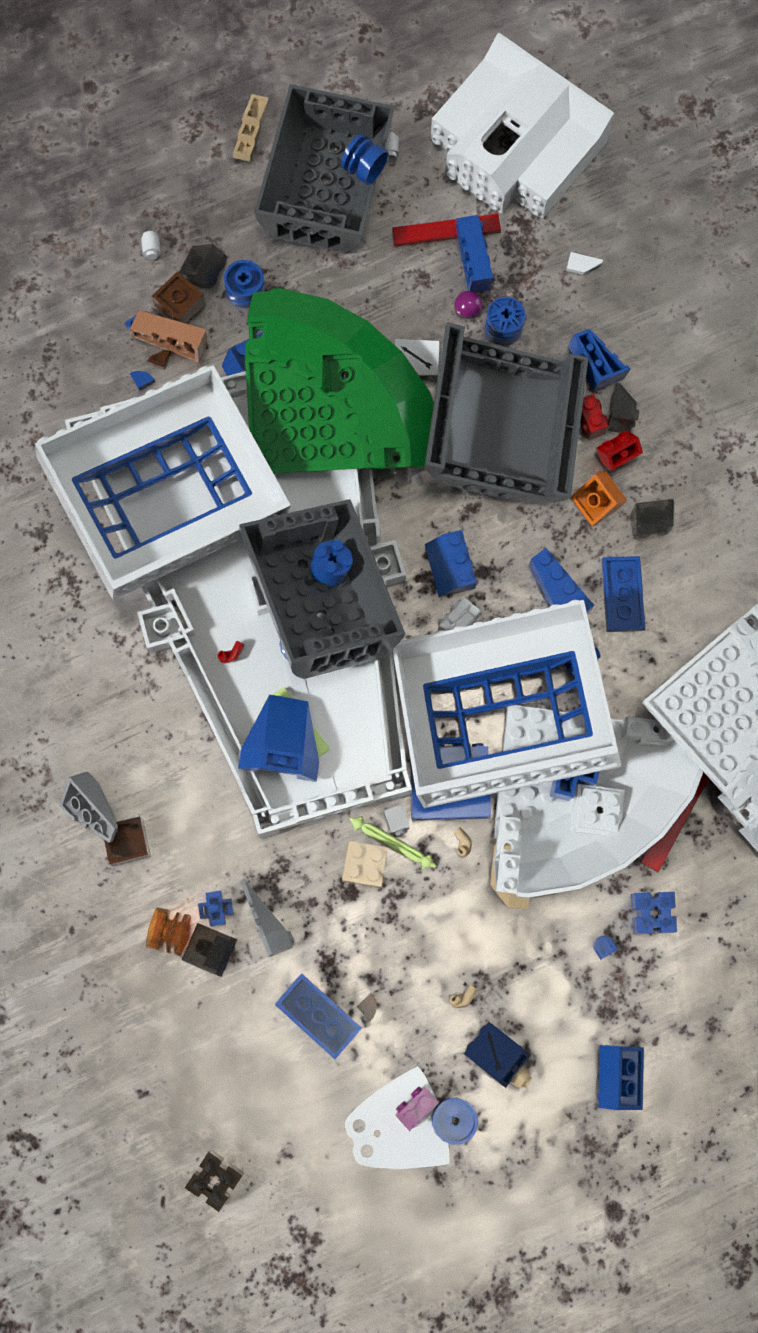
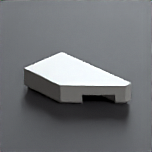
[566,252,603,275]

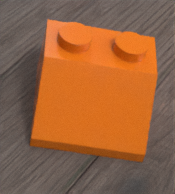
[571,471,628,526]

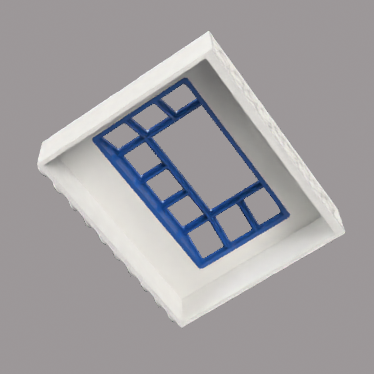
[35,365,291,600]
[393,600,621,808]

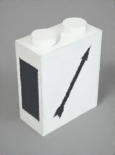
[395,339,439,383]

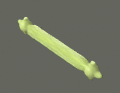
[349,816,436,869]

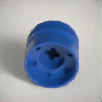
[341,134,389,185]
[485,297,526,346]

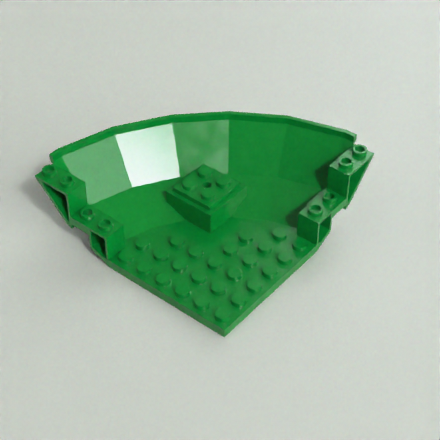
[245,288,434,474]

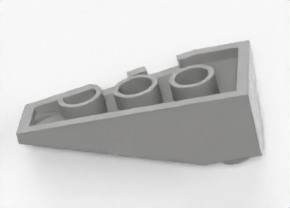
[59,772,118,843]
[240,880,295,957]

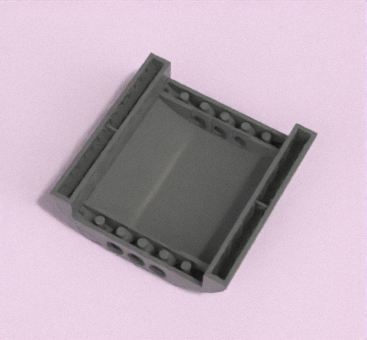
[425,322,588,503]

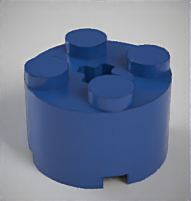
[310,540,353,587]

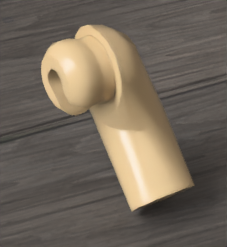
[454,827,472,857]
[450,985,478,1008]

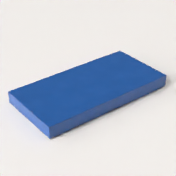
[602,556,646,632]

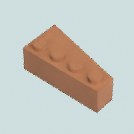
[130,310,208,363]

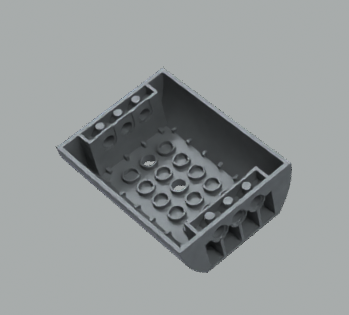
[254,84,395,253]

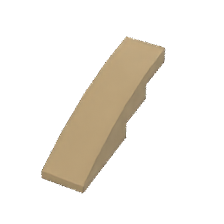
[233,94,269,162]

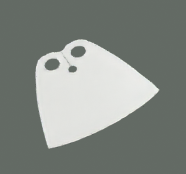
[345,1066,449,1169]

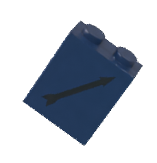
[464,1022,531,1088]

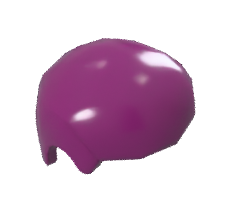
[454,291,483,319]

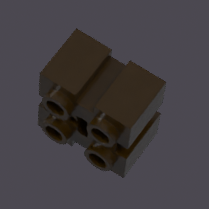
[185,1150,244,1212]

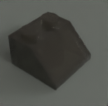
[179,244,228,288]
[607,382,639,433]
[630,499,674,538]
[182,923,238,977]

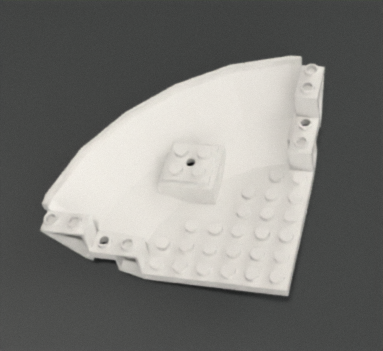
[642,603,758,852]
[494,705,703,898]

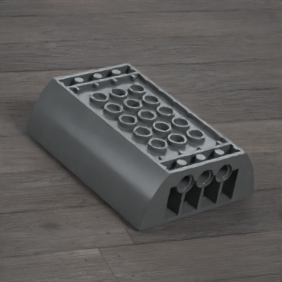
[239,499,405,679]

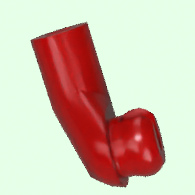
[217,641,245,663]

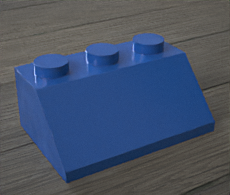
[425,530,477,598]
[598,1045,644,1110]

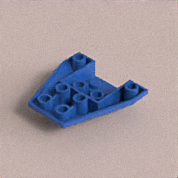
[238,694,319,782]

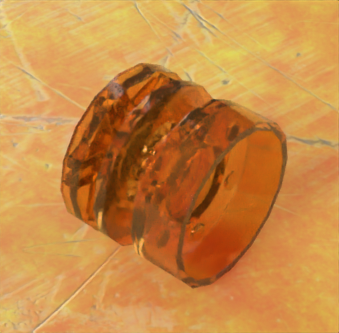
[146,907,191,956]

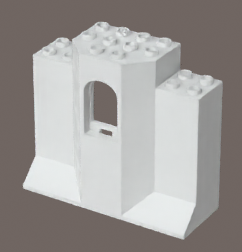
[431,33,614,218]

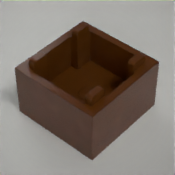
[152,272,206,323]
[104,816,151,867]

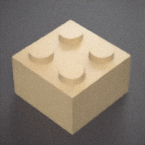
[342,841,388,889]

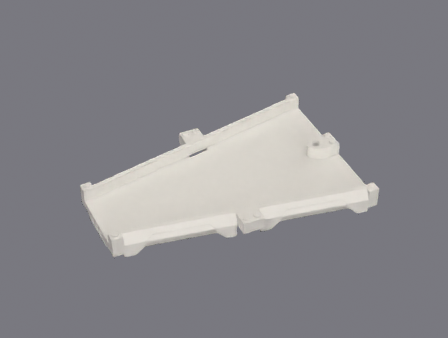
[65,371,412,839]

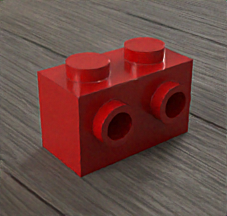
[580,394,609,440]
[596,430,643,471]

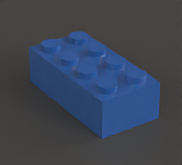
[275,973,362,1059]

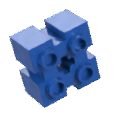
[631,892,677,934]

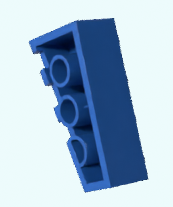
[455,215,494,293]
[529,548,595,614]

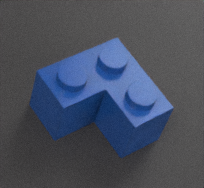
[550,771,599,801]

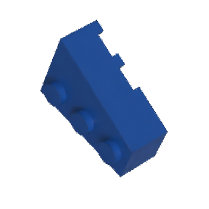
[568,329,631,391]

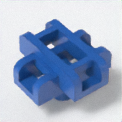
[198,890,234,927]

